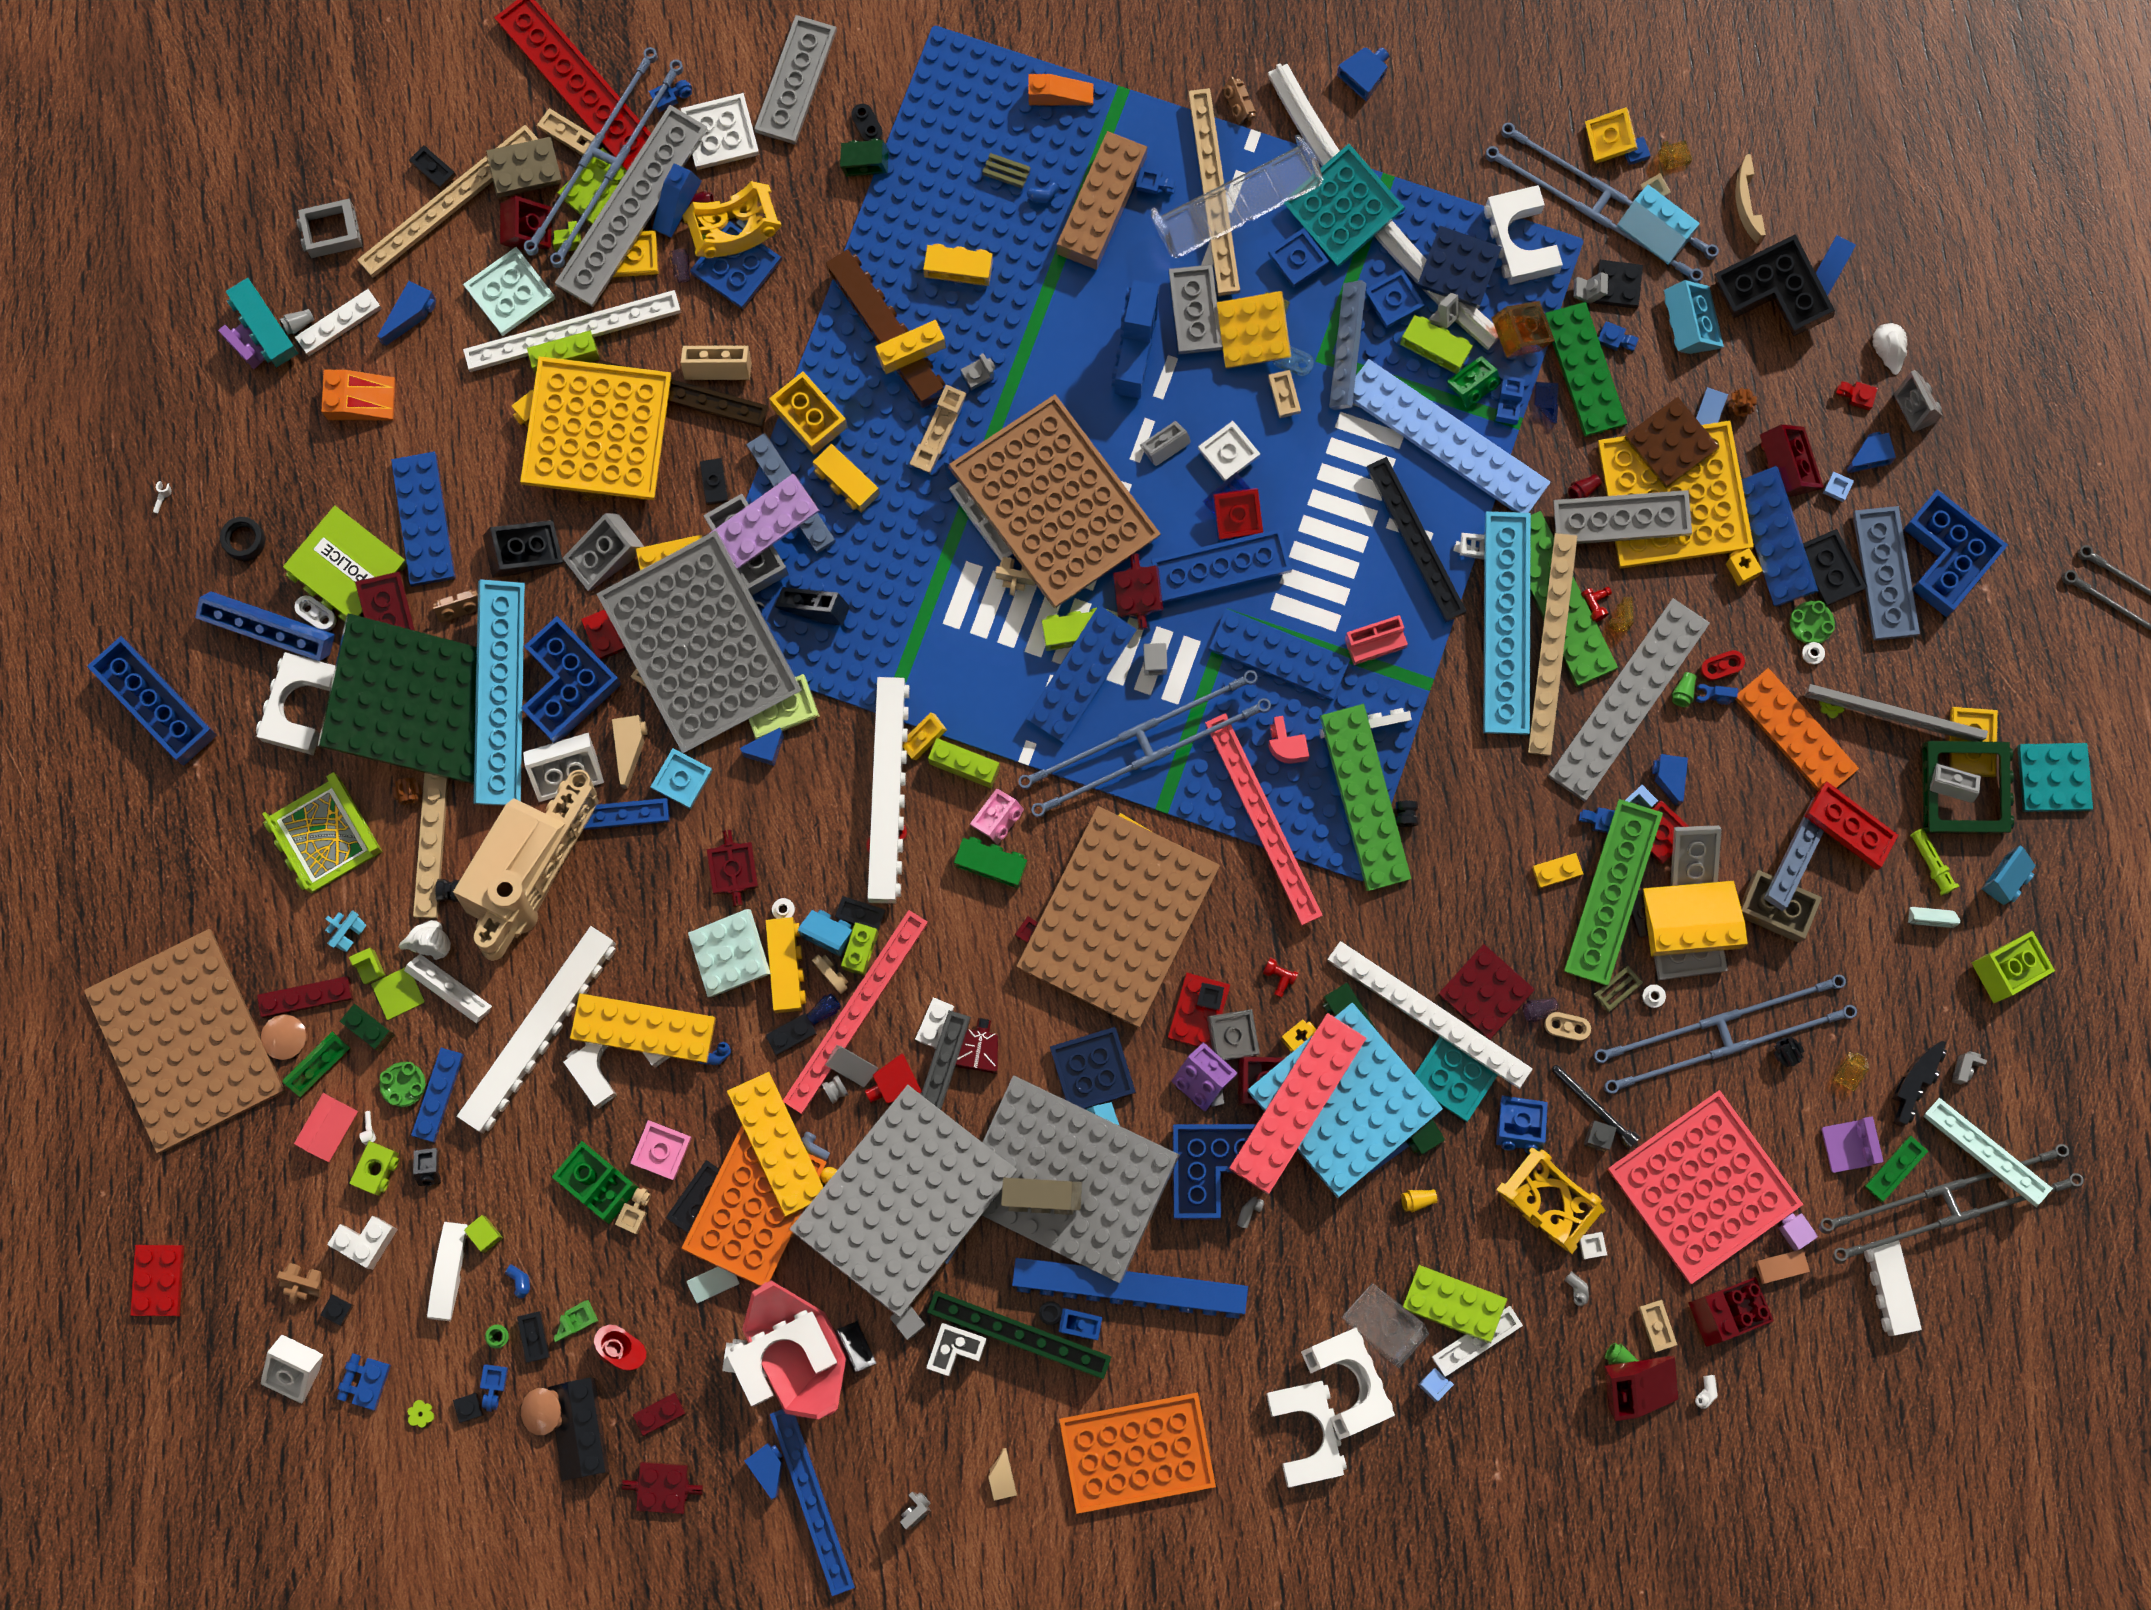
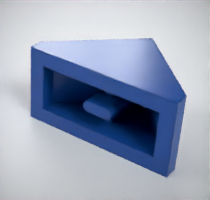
[740,728,784,766]

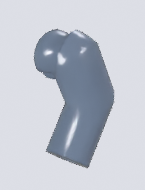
[801,1131,830,1161]

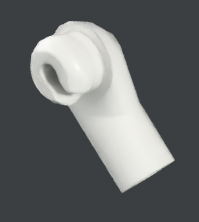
[1695,1375,1718,1408]

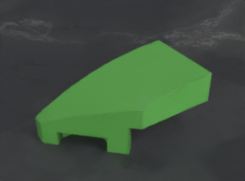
[554,1300,598,1342]

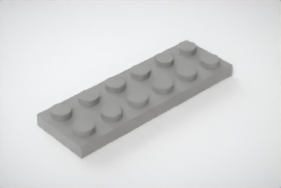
[754,15,837,145]
[1553,490,1692,544]

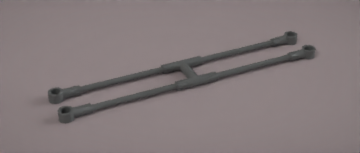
[2062,545,2151,631]
[1819,1144,2084,1264]

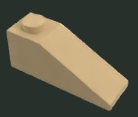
[612,715,647,789]

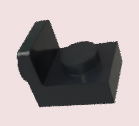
[413,1148,441,1187]

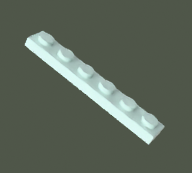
[1923,1098,2053,1208]

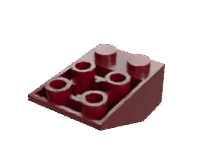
[1688,1277,1774,1347]
[1605,1355,1678,1421]

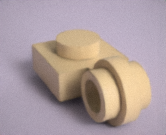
[615,1188,651,1234]

